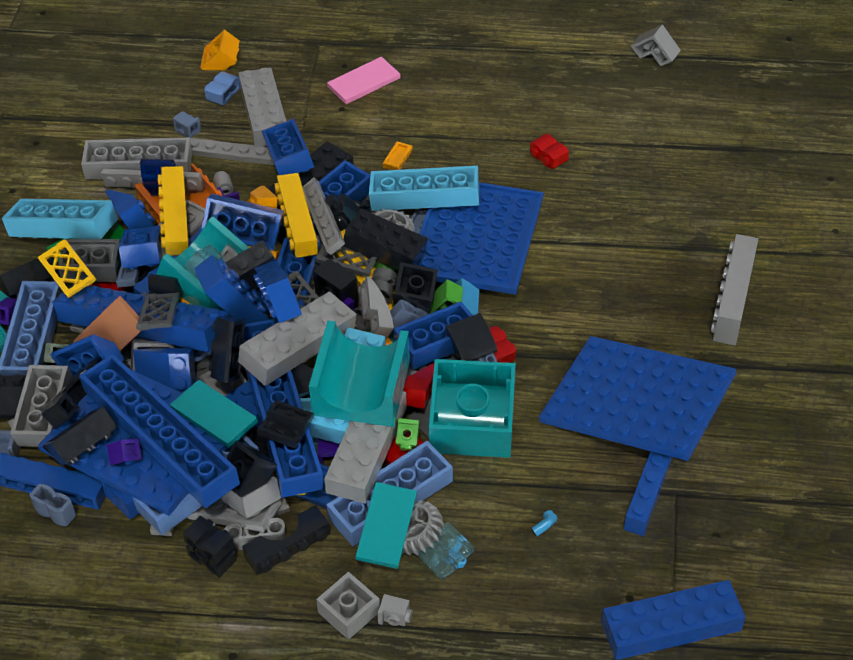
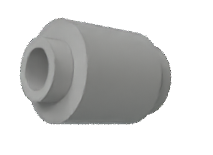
[213,171,234,195]

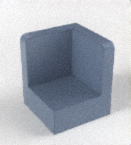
[0,430,21,457]

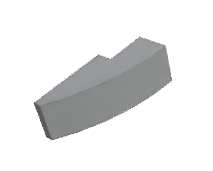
[360,277,394,339]

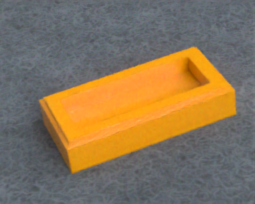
[382,141,413,170]

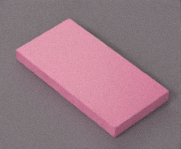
[327,57,400,104]

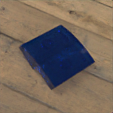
[140,159,176,196]

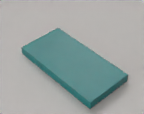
[170,380,258,448]
[356,482,417,569]

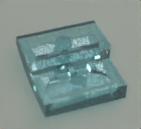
[417,522,475,580]

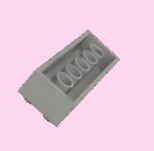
[238,68,286,148]
[81,137,192,179]
[711,234,759,346]
[238,291,357,386]
[324,391,407,504]

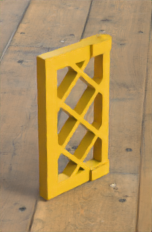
[38,239,96,298]

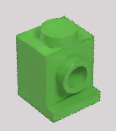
[396,418,420,451]

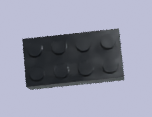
[343,209,428,271]

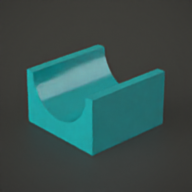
[156,217,249,316]
[309,320,410,427]
[429,359,516,458]

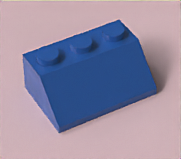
[50,334,124,376]

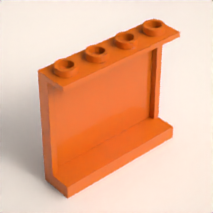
[134,163,222,224]

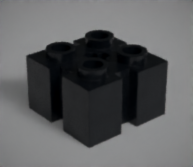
[183,515,237,578]

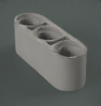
[224,518,286,551]

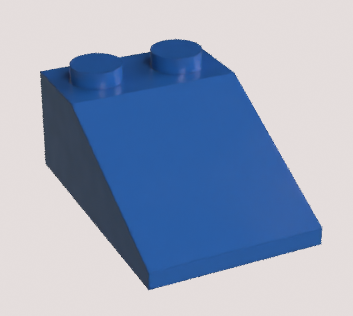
[105,189,155,229]
[118,225,162,269]
[133,348,196,393]

